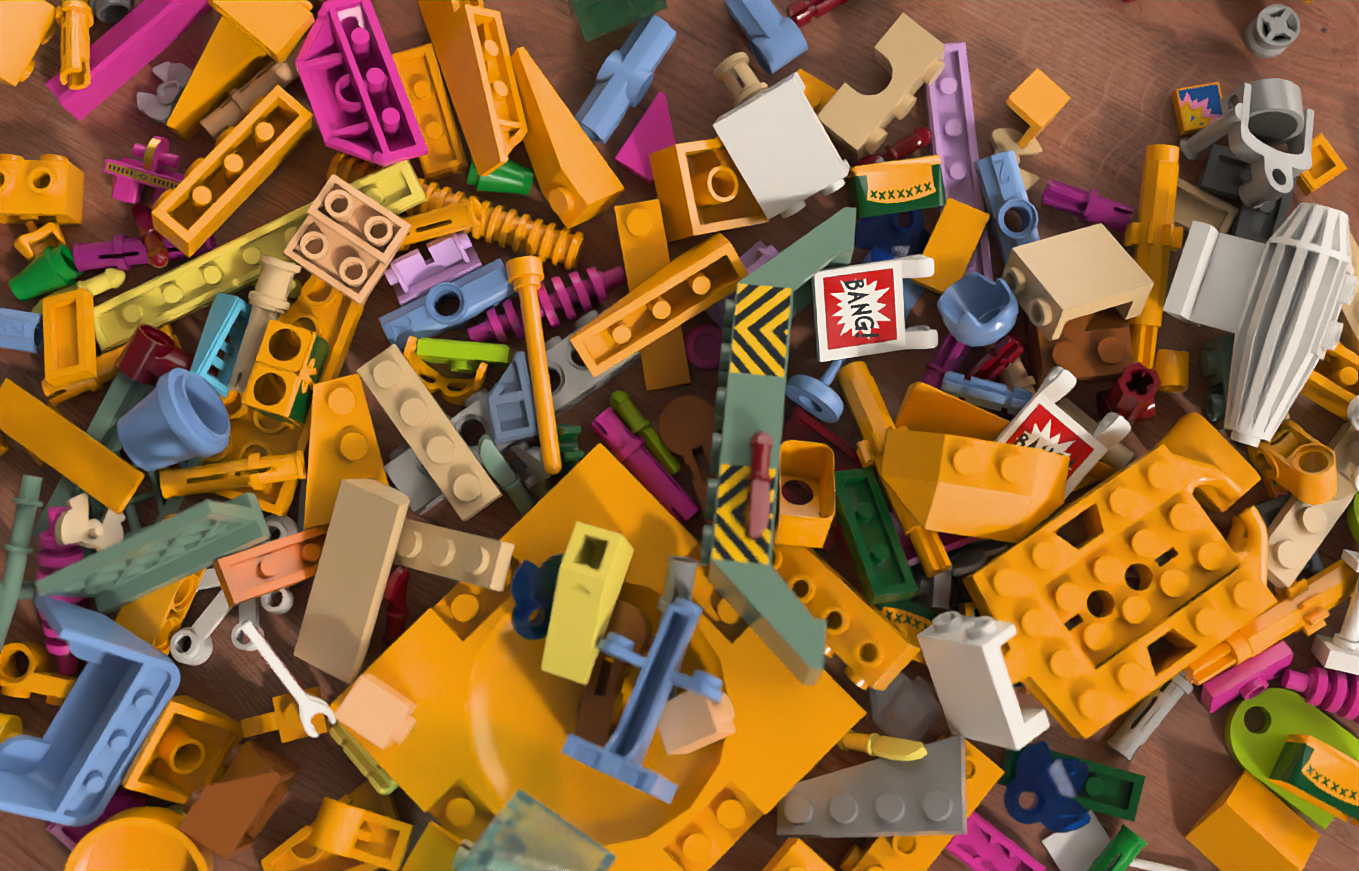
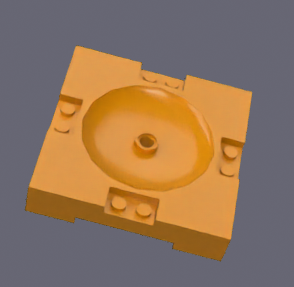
[328,443,866,871]

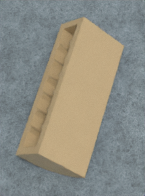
[293,479,410,684]

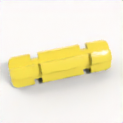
[330,721,399,796]

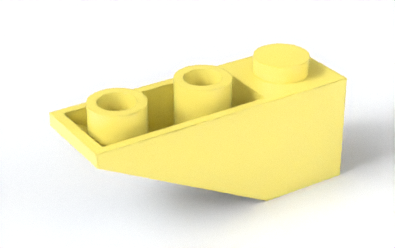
[541,522,635,685]

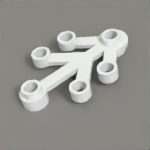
[170,514,299,666]

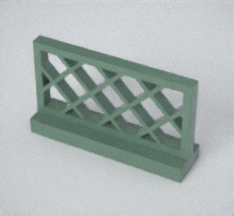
[32,371,205,558]
[35,492,271,613]

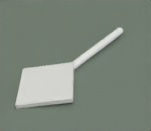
[1041,810,1190,871]

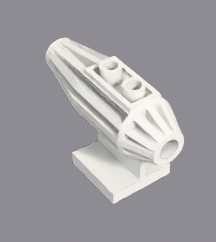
[1163,203,1359,448]

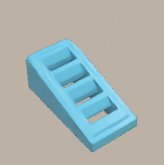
[190,292,252,397]

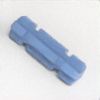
[940,371,1032,415]

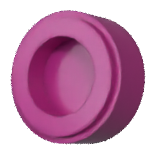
[684,324,723,371]

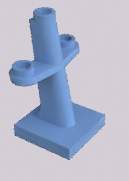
[561,597,723,804]

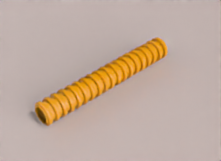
[327,151,585,271]

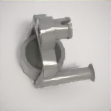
[1180,78,1314,209]

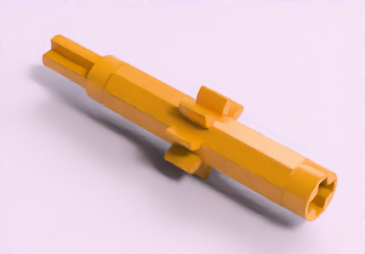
[1124,144,1184,369]
[836,361,952,578]
[1183,550,1359,686]

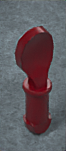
[853,126,932,167]
[383,565,409,648]

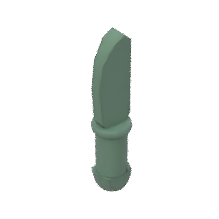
[479,435,537,517]

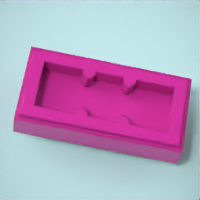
[1200,640,1293,714]
[945,811,1046,871]

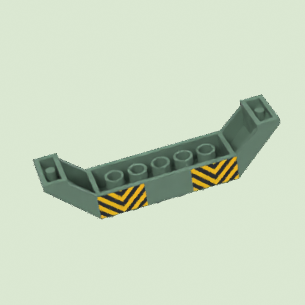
[700,207,856,686]

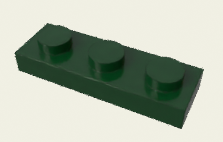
[834,467,918,605]
[996,743,1145,822]

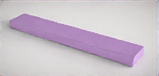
[923,42,993,281]

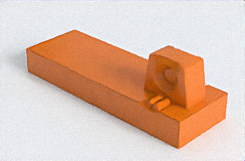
[212,523,330,608]

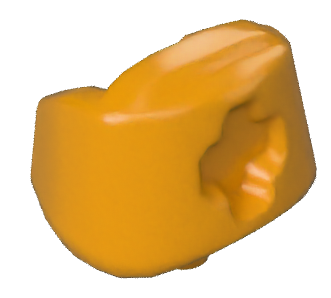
[14,220,66,262]

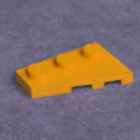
[304,373,389,530]
[261,779,410,871]

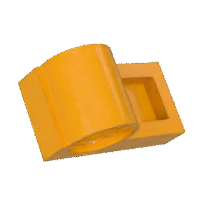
[0,642,79,706]
[308,797,416,871]

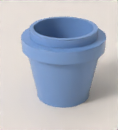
[117,368,231,472]

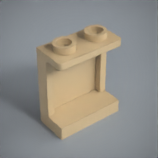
[1001,223,1154,341]

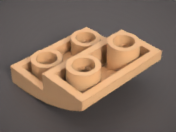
[282,174,411,306]

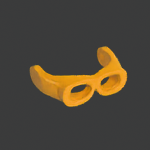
[404,336,488,406]

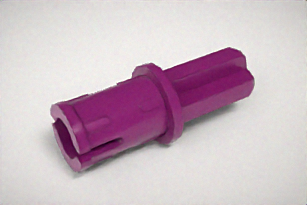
[1041,179,1133,233]
[921,332,971,390]

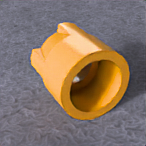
[1153,349,1189,393]

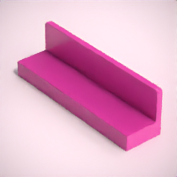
[45,0,213,121]

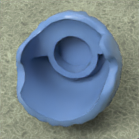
[937,272,1018,347]

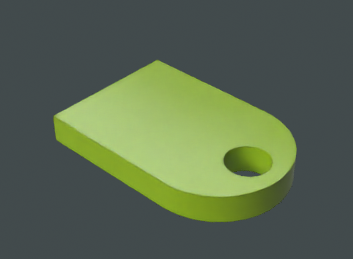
[1224,687,1359,830]

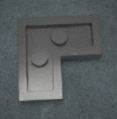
[1197,143,1297,244]

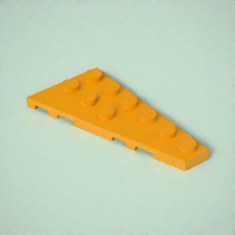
[158,274,368,517]

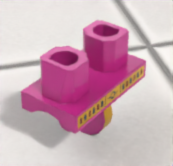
[103,136,185,209]

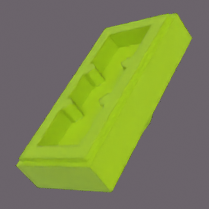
[416,337,514,374]

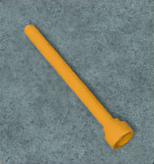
[506,256,562,475]

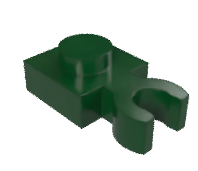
[538,424,585,476]

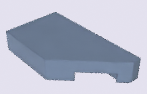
[486,351,539,445]

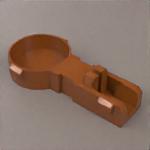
[657,395,721,526]
[574,600,655,747]

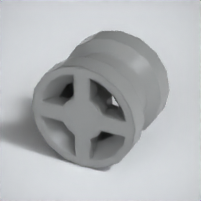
[1244,4,1300,59]

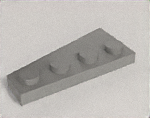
[777,734,967,839]

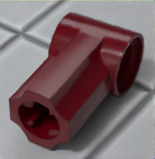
[115,324,218,385]
[1096,362,1161,425]

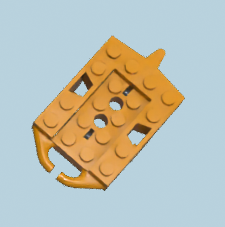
[962,444,1278,739]

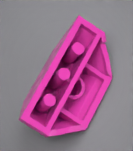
[295,0,428,166]

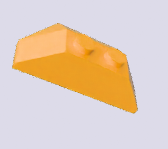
[879,428,1070,543]

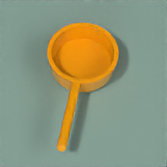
[64,806,214,871]

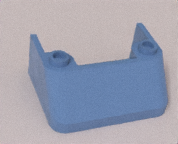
[0,593,180,827]

